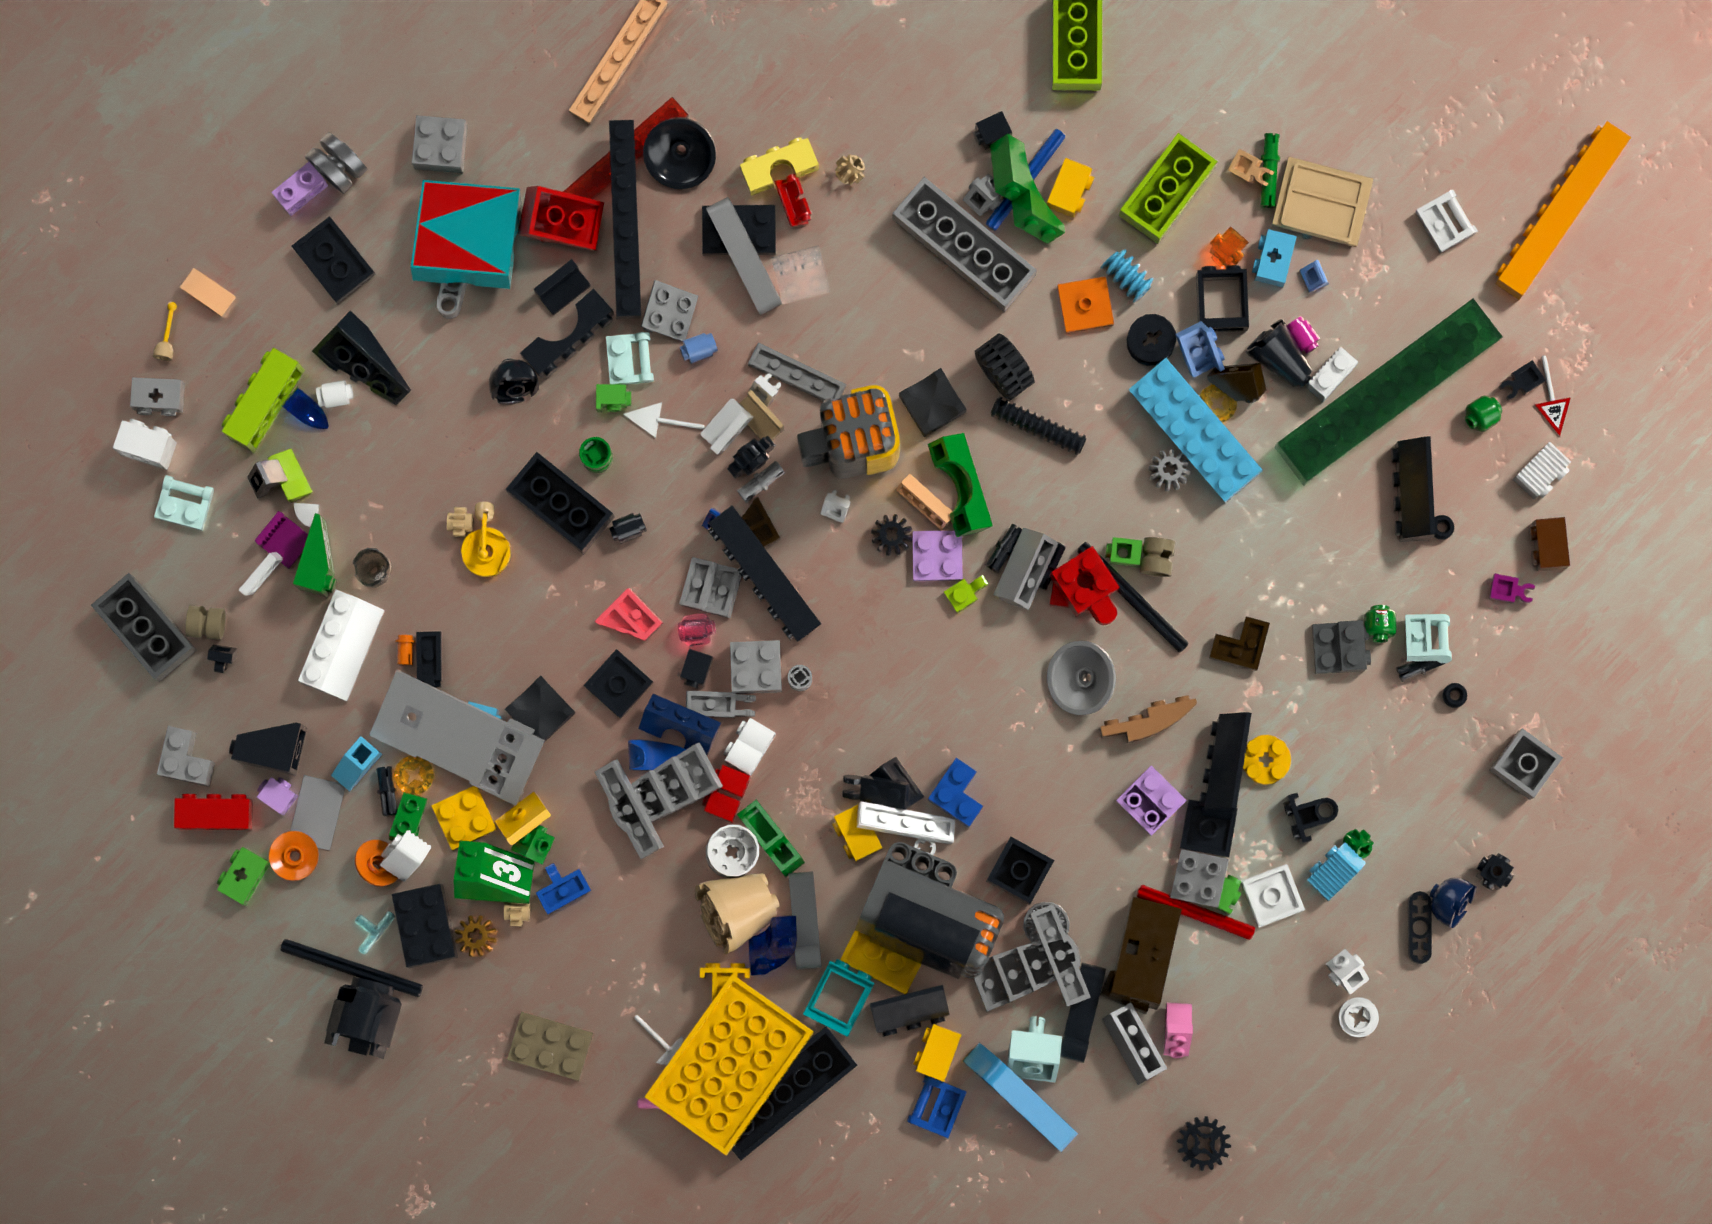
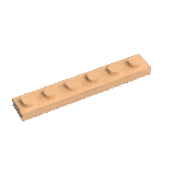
[569,0,668,125]

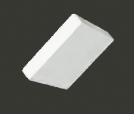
[1241,864,1305,928]

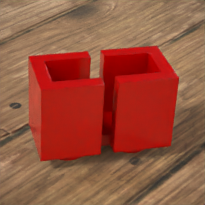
[702,765,751,823]

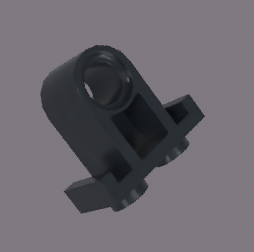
[1283,793,1338,844]

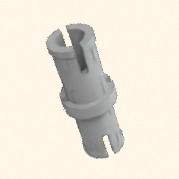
[737,461,785,503]

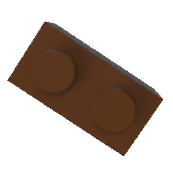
[1529,517,1570,571]

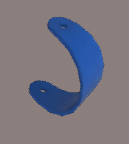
[628,740,686,770]

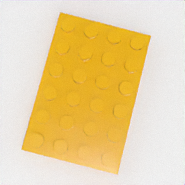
[645,974,814,1156]

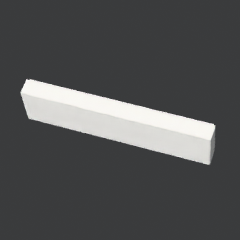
[857,801,955,845]

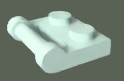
[606,332,654,385]
[154,475,214,531]
[1405,614,1452,663]

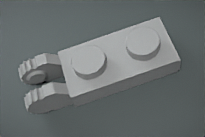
[686,691,756,718]

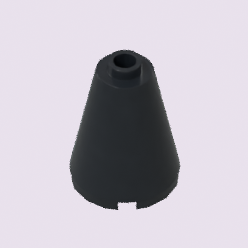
[1246,319,1312,387]

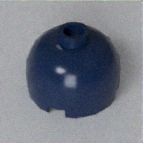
[1430,877,1477,928]

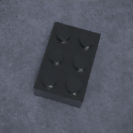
[391,884,458,968]

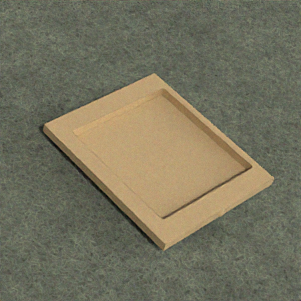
[1272,157,1373,248]

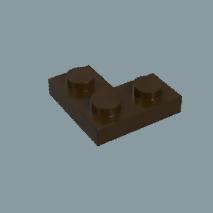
[1209,616,1270,671]

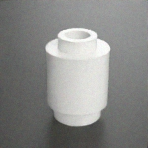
[316,380,353,408]

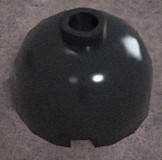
[489,358,539,405]

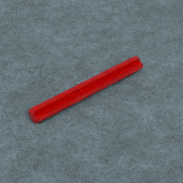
[1137,885,1255,940]

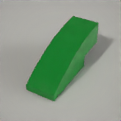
[737,799,805,878]

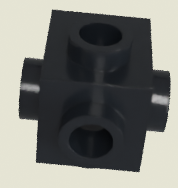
[1476,853,1514,890]

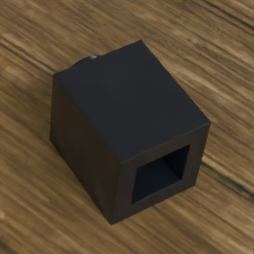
[973,111,1012,150]
[680,649,714,689]

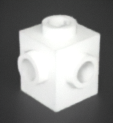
[1326,949,1370,994]

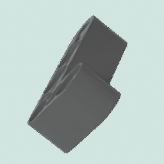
[788,871,822,970]

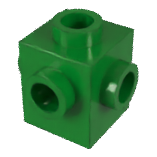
[511,825,555,864]

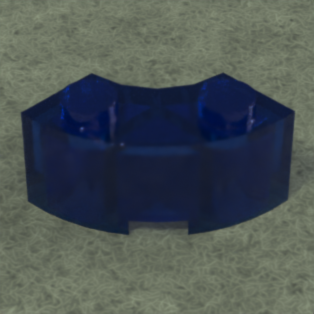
[749,916,797,976]

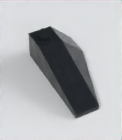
[312,311,411,405]

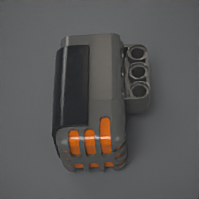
[855,842,1004,979]

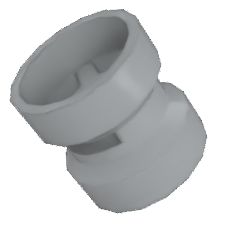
[788,665,812,691]

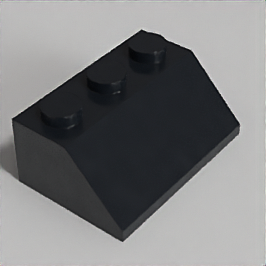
[870,985,950,1037]

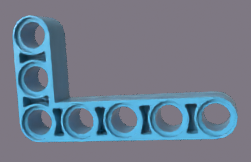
[963,1042,1078,1152]

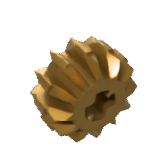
[455,915,497,957]

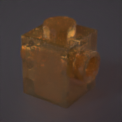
[1209,226,1249,267]

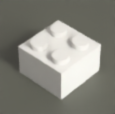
[113,419,177,470]

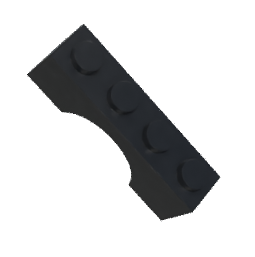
[520,288,614,378]

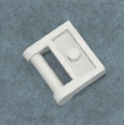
[1415,190,1478,253]

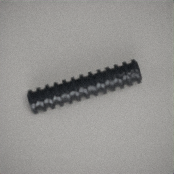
[991,396,1087,455]

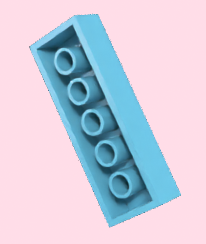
[1129,358,1263,503]

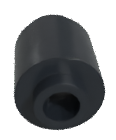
[609,513,647,544]

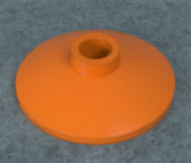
[269,831,319,881]
[355,840,398,887]

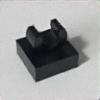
[207,644,237,673]

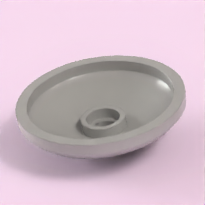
[1047,641,1116,715]

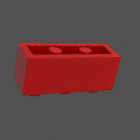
[174,794,253,830]

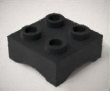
[899,368,967,437]
[505,676,575,741]

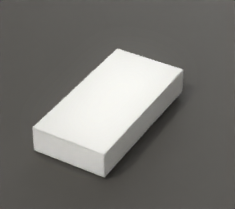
[239,552,283,595]

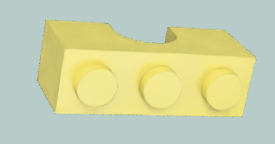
[740,137,819,196]

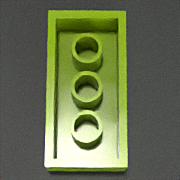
[1052,0,1102,91]
[1119,133,1218,244]
[222,347,305,453]

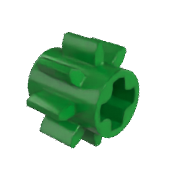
[1343,829,1374,859]

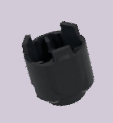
[324,977,402,1059]

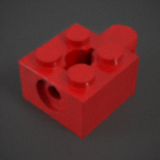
[1049,546,1120,625]

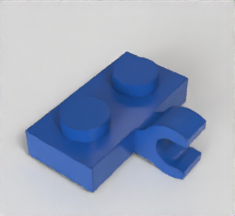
[536,863,591,915]

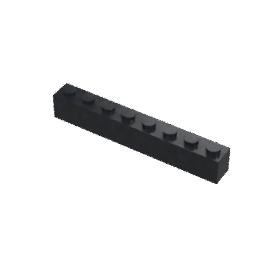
[609,120,641,319]

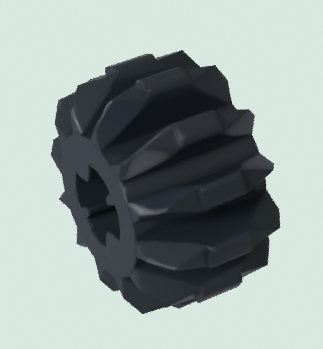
[871,514,913,556]

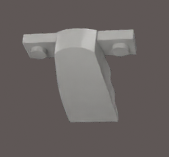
[595,743,723,859]
[973,904,1091,1012]

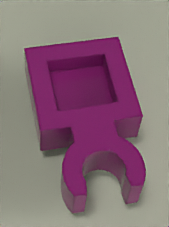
[1489,573,1535,603]

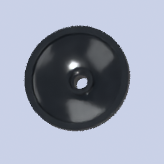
[643,117,716,189]

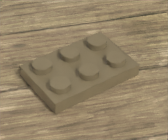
[507,1012,593,1081]

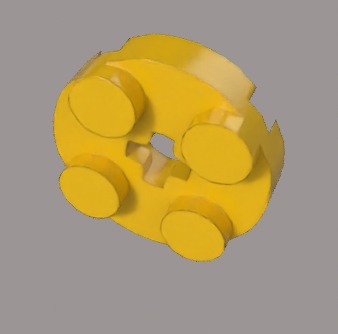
[461,527,511,577]
[1243,735,1291,785]

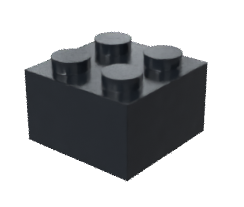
[986,837,1055,905]

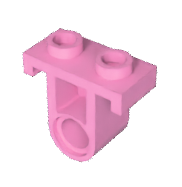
[1164,1002,1193,1058]

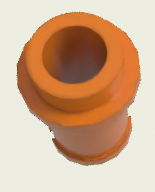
[395,635,415,665]

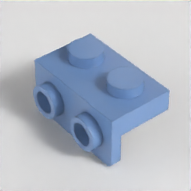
[1175,321,1225,378]

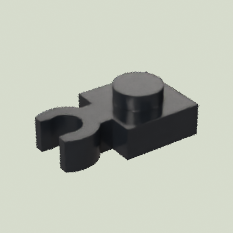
[1499,360,1546,400]

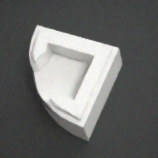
[294,503,319,528]

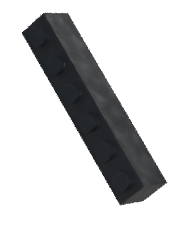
[708,505,821,642]

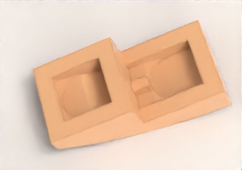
[179,268,236,317]

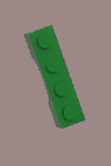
[928,433,993,537]

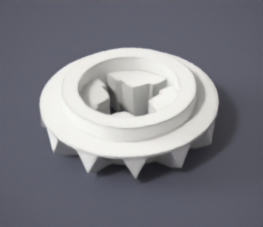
[1338,997,1379,1037]

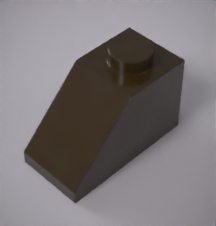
[1207,363,1266,403]

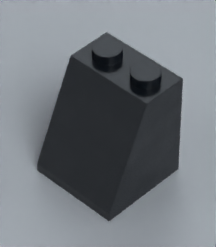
[229,722,307,776]

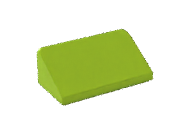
[267,449,313,503]

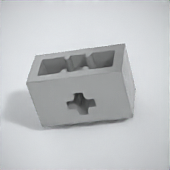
[130,377,185,416]

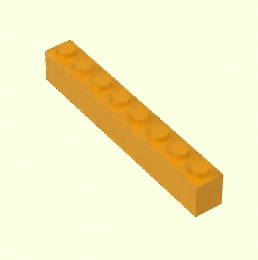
[1495,121,1631,300]

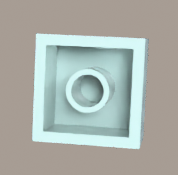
[1007,1016,1062,1083]

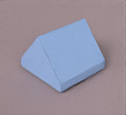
[1300,260,1329,292]

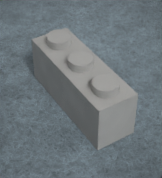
[993,528,1058,610]
[1102,1003,1167,1085]

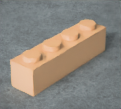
[896,474,952,531]

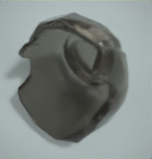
[353,548,391,588]

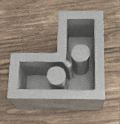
[157,726,215,787]

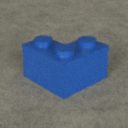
[928,758,983,828]

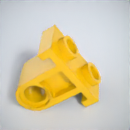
[700,963,751,1001]

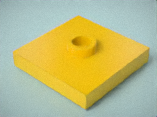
[495,791,551,845]

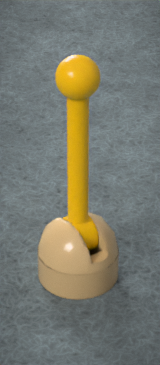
[153,302,177,361]
[475,502,494,559]

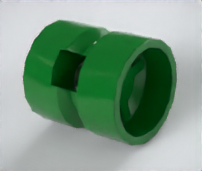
[579,437,613,473]

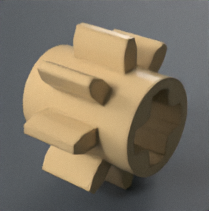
[835,154,865,185]
[447,507,473,537]
[504,902,530,927]

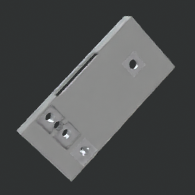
[369,670,545,806]

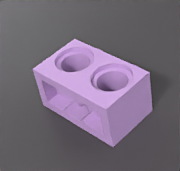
[272,162,328,216]

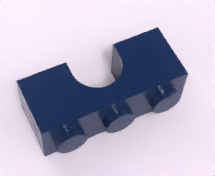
[638,694,721,756]

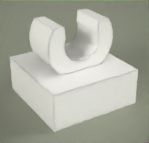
[749,373,781,407]
[820,490,851,523]

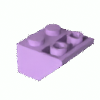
[1116,765,1187,836]

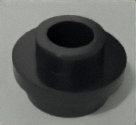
[1433,515,1454,540]
[1442,683,1467,708]

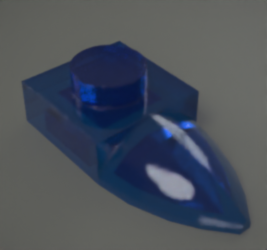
[282,386,329,429]

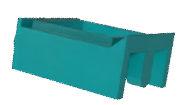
[803,959,875,1037]

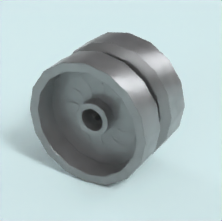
[305,132,368,194]

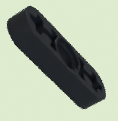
[1408,891,1432,964]

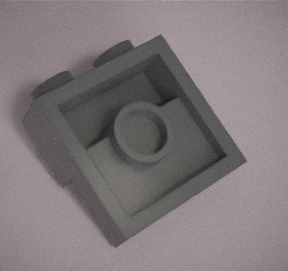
[1312,620,1371,674]

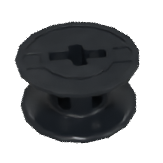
[1126,314,1176,366]

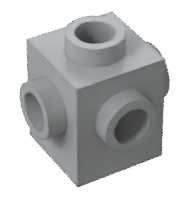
[963,174,1003,216]

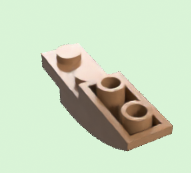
[1099,695,1197,743]

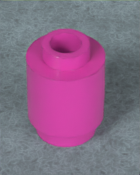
[1287,316,1320,354]

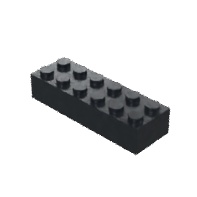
[732,1026,858,1161]

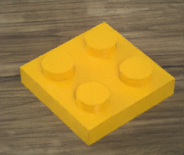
[431,786,498,851]

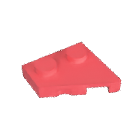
[595,588,663,640]

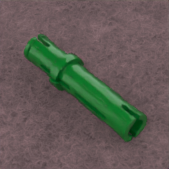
[1260,133,1281,208]

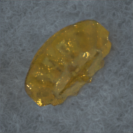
[1200,384,1237,423]
[394,755,434,795]

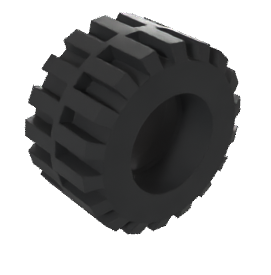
[975,333,1035,400]

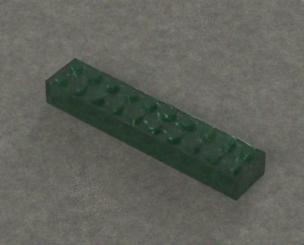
[1275,298,1503,486]

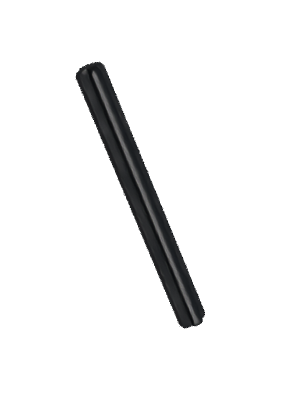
[1077,542,1189,652]
[280,939,423,997]

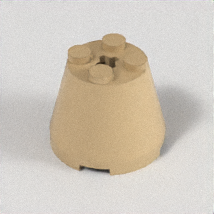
[695,873,780,954]

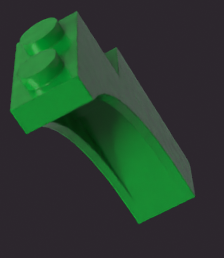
[990,134,1065,244]

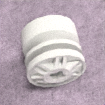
[706,825,759,878]

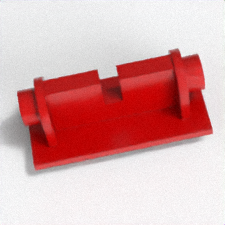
[774,174,812,227]

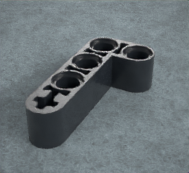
[1060,962,1106,1063]

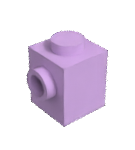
[257,777,298,816]

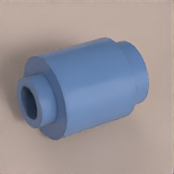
[680,333,718,364]

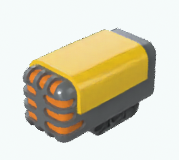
[797,385,900,479]

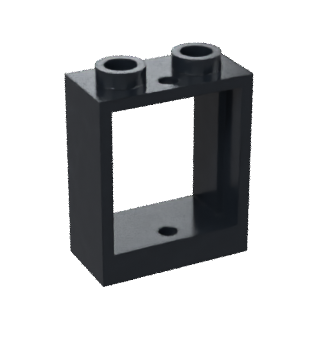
[1196,265,1249,332]

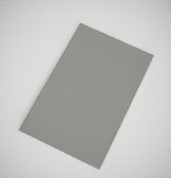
[290,775,345,851]

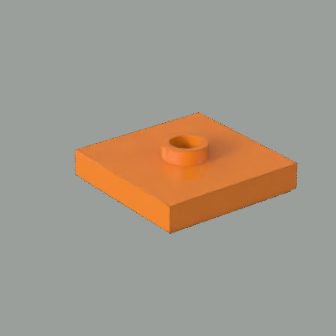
[1057,276,1114,333]

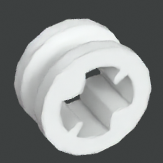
[914,839,936,855]

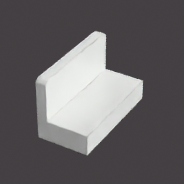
[701,398,754,455]

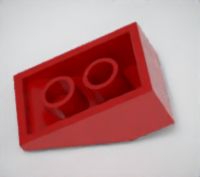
[518,186,605,250]

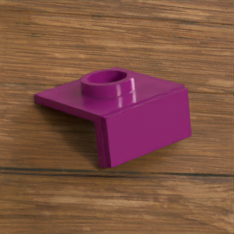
[254,511,308,569]

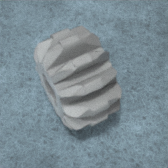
[1148,449,1191,491]

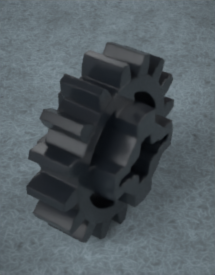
[727,436,776,479]
[1176,1116,1231,1171]

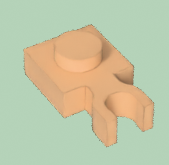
[1228,149,1274,186]

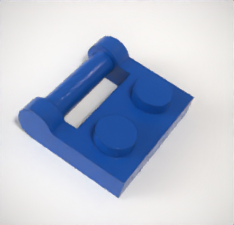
[906,1075,966,1138]

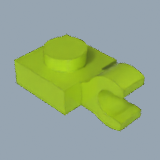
[944,575,988,613]

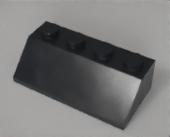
[1391,436,1435,542]
[1199,712,1252,820]

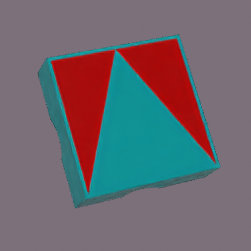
[410,180,522,289]

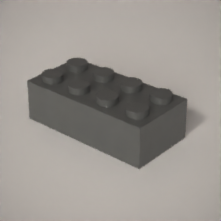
[91,573,197,682]

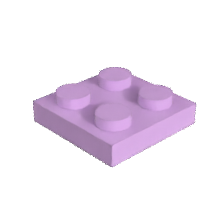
[912,531,963,581]

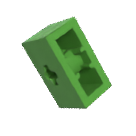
[217,847,270,906]

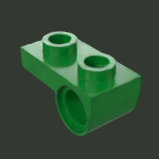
[389,792,427,841]

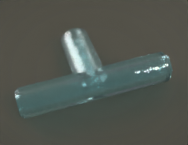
[355,911,395,955]

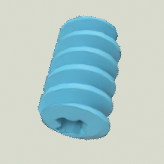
[1100,249,1154,303]

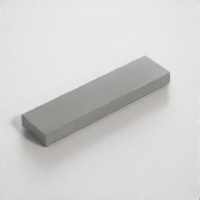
[748,342,847,402]

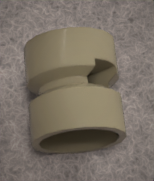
[1140,537,1176,577]
[185,605,226,640]

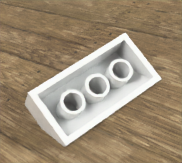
[298,589,385,701]

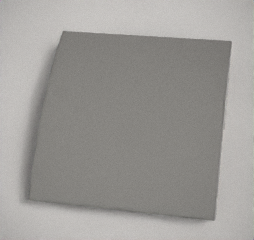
[679,557,742,618]

